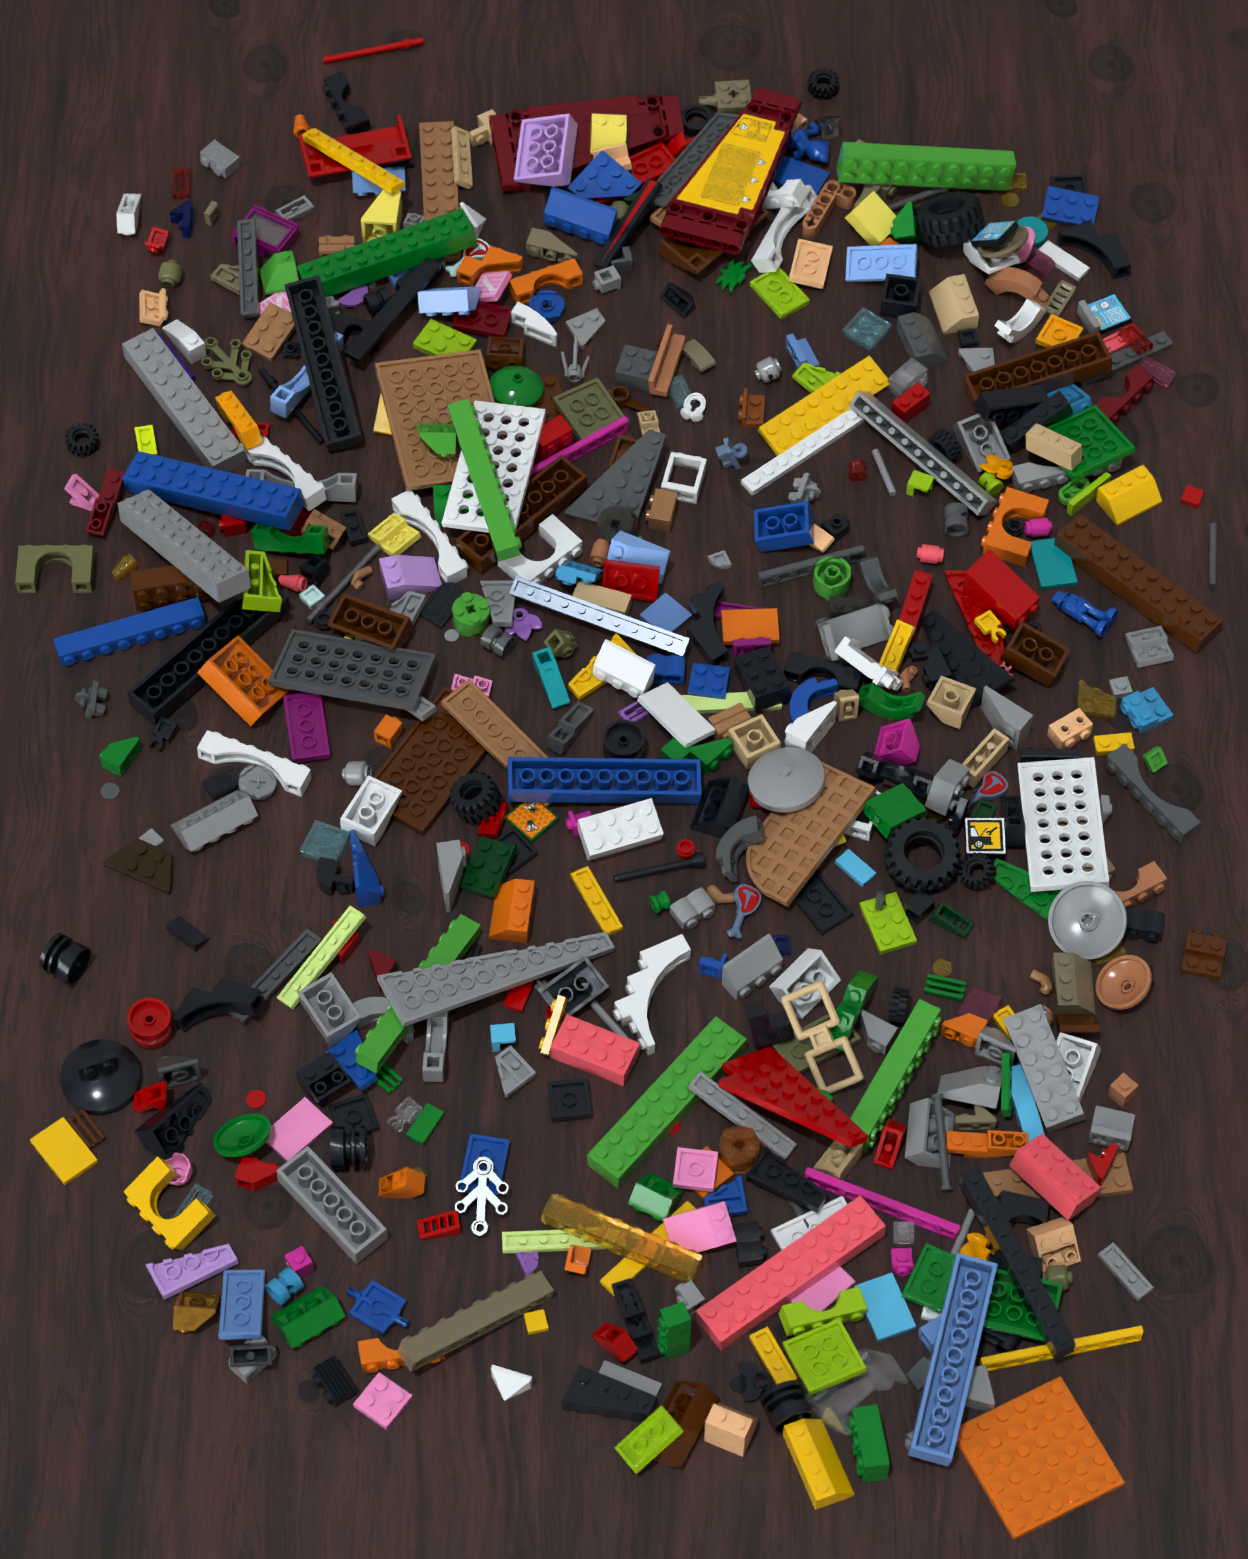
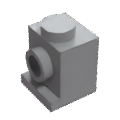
[593,265,621,294]
[675,1280,705,1316]

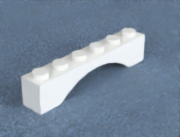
[751,185,817,273]
[240,436,327,511]
[391,490,468,583]
[197,730,312,797]

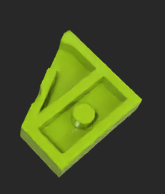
[792,363,841,393]

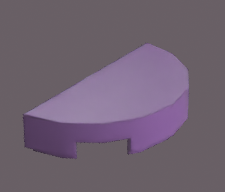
[337,284,368,309]
[515,1251,539,1276]

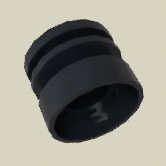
[39,932,91,985]
[330,1126,369,1169]
[759,1380,814,1434]

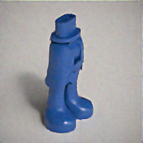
[1051,590,1119,637]

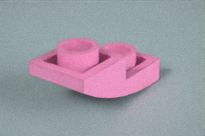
[451,674,492,697]

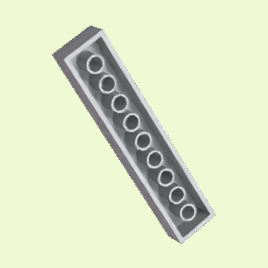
[122,328,246,472]
[118,489,251,603]

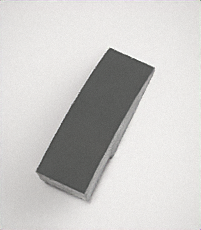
[546,701,594,755]

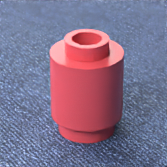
[917,544,944,564]

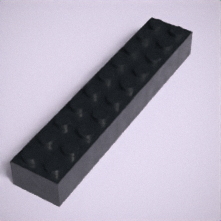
[284,275,364,453]
[127,587,290,726]

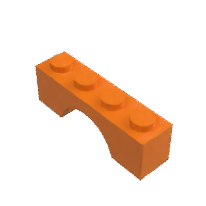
[509,258,583,304]
[357,1338,445,1373]

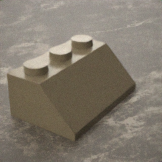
[1051,953,1095,1014]

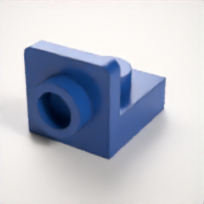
[699,953,728,979]

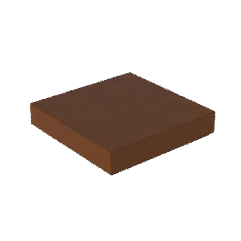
[1055,1014,1100,1033]

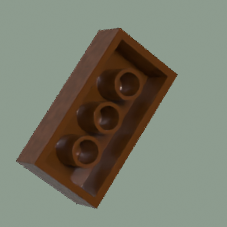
[130,565,211,611]

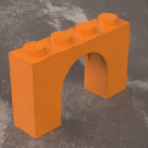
[981,487,1049,567]

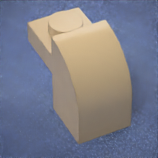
[469,109,496,147]

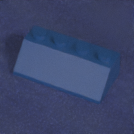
[544,187,618,245]

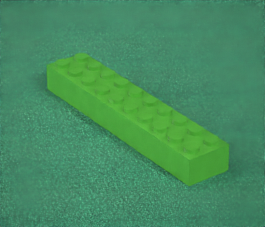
[836,142,1016,191]
[587,1016,747,1189]

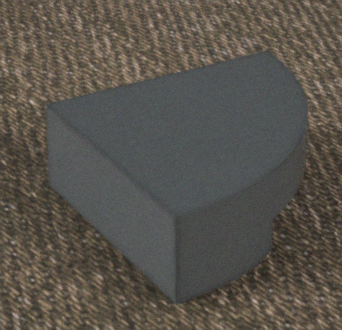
[875,890,885,910]

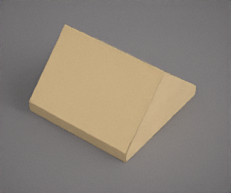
[813,1140,863,1180]

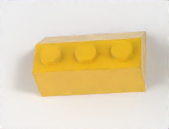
[1096,465,1162,526]

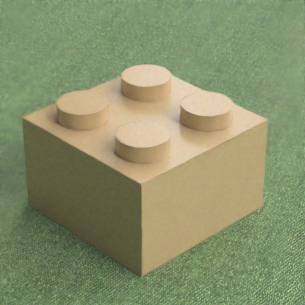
[728,714,781,770]

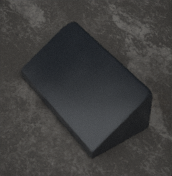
[166,916,209,953]
[229,1342,272,1367]

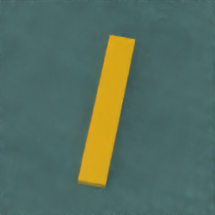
[600,1201,696,1296]

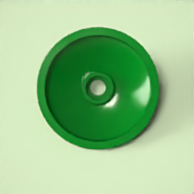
[490,366,544,407]
[213,1113,272,1158]

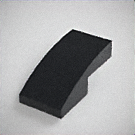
[202,769,240,799]

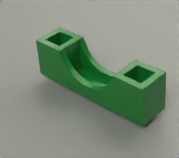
[251,523,330,555]

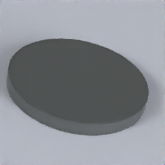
[100,783,120,800]

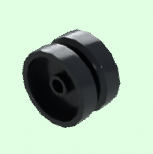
[603,720,644,759]

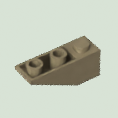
[526,227,578,264]

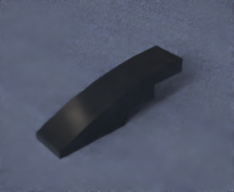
[611,1278,661,1364]

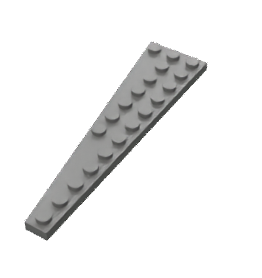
[377,932,615,1027]

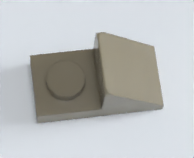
[954,1104,996,1132]

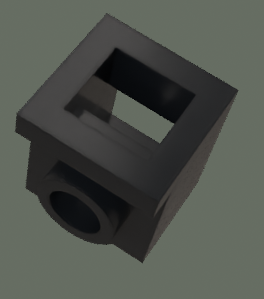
[821,513,850,544]
[299,555,330,586]

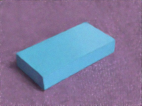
[835,849,876,888]

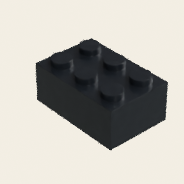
[734,646,791,712]

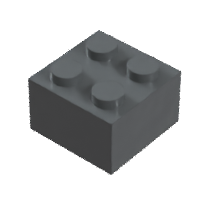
[615,344,658,393]

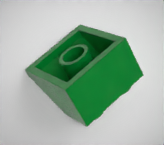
[628,1172,685,1221]

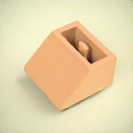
[1026,1216,1081,1273]

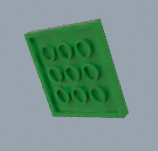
[1047,405,1136,482]

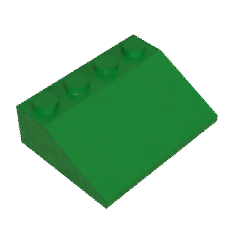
[983,1269,1063,1342]

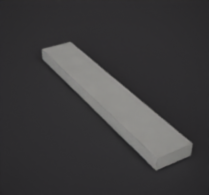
[687,1071,797,1161]

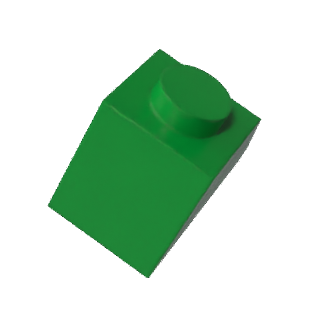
[100,737,141,777]

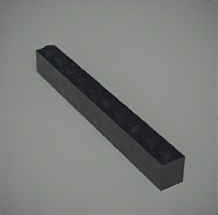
[958,1166,1076,1360]

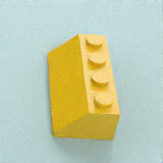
[783,1419,855,1510]

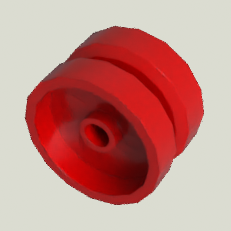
[127,998,173,1049]

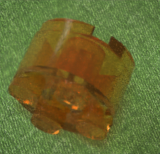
[718,1126,760,1173]

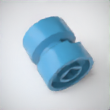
[265,1267,304,1306]

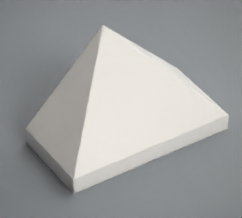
[459,202,486,238]
[491,1365,532,1401]

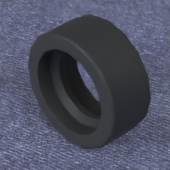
[681,104,713,137]

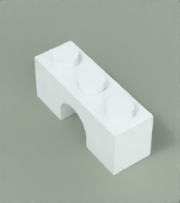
[762,179,809,209]

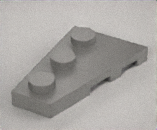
[480,581,516,627]

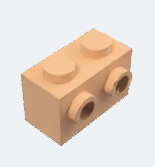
[1047,708,1093,750]

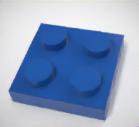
[688,663,730,700]

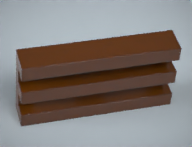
[66,1109,106,1150]

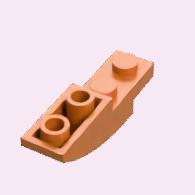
[945,1130,1028,1158]

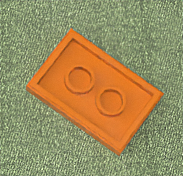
[721,608,780,645]

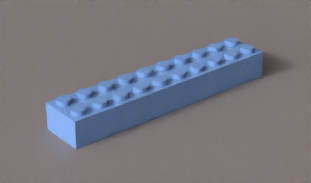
[907,1253,997,1467]

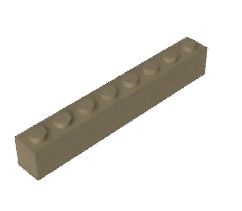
[398,1271,554,1372]

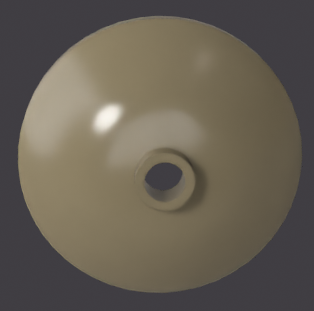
[978,225,1029,259]

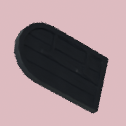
[419,582,464,629]

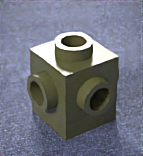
[544,629,578,658]

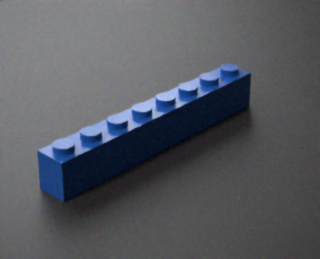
[53,597,206,667]

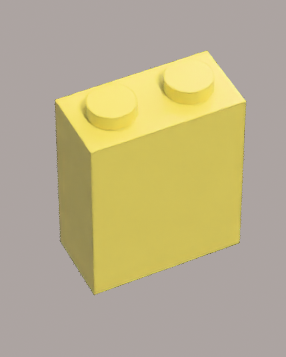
[845,191,896,246]

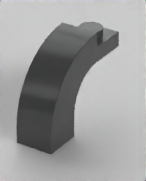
[855,555,898,605]
[716,815,765,883]

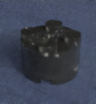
[597,505,638,543]

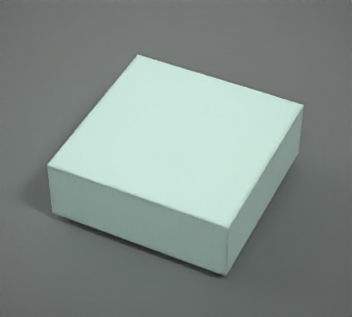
[299,584,325,609]

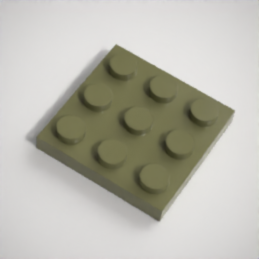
[552,377,624,441]

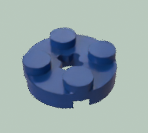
[529,290,565,322]

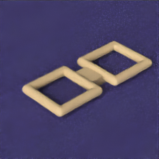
[781,980,864,1094]

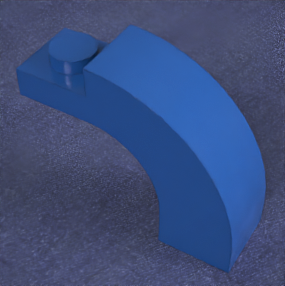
[789,677,838,724]

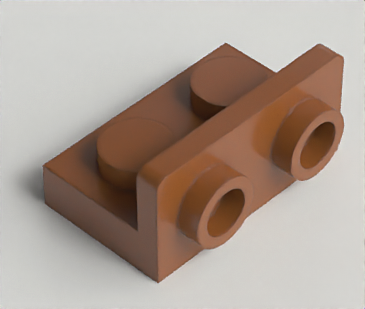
[738,388,765,428]

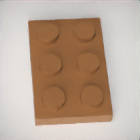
[242,303,295,362]

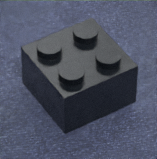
[880,273,921,317]

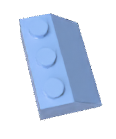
[418,286,481,316]

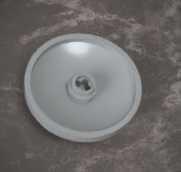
[748,747,825,812]
[1048,881,1128,960]

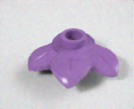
[505,608,542,641]

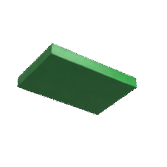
[901,1243,956,1314]

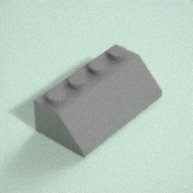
[170,790,258,852]

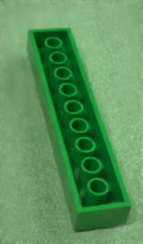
[297,208,477,297]

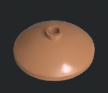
[1096,955,1152,1010]

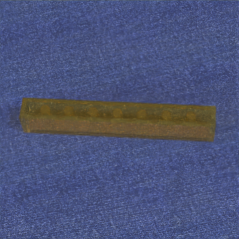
[541,1193,702,1283]

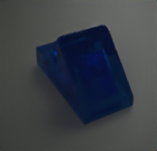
[170,199,194,238]

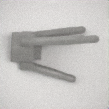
[561,335,590,382]

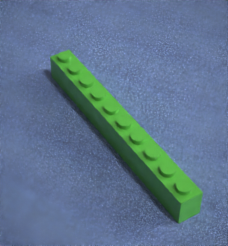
[447,399,522,562]
[355,914,481,1073]

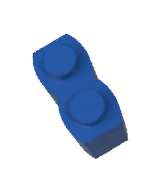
[647,654,685,685]

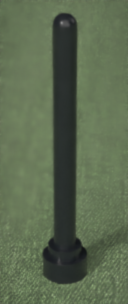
[613,852,706,882]

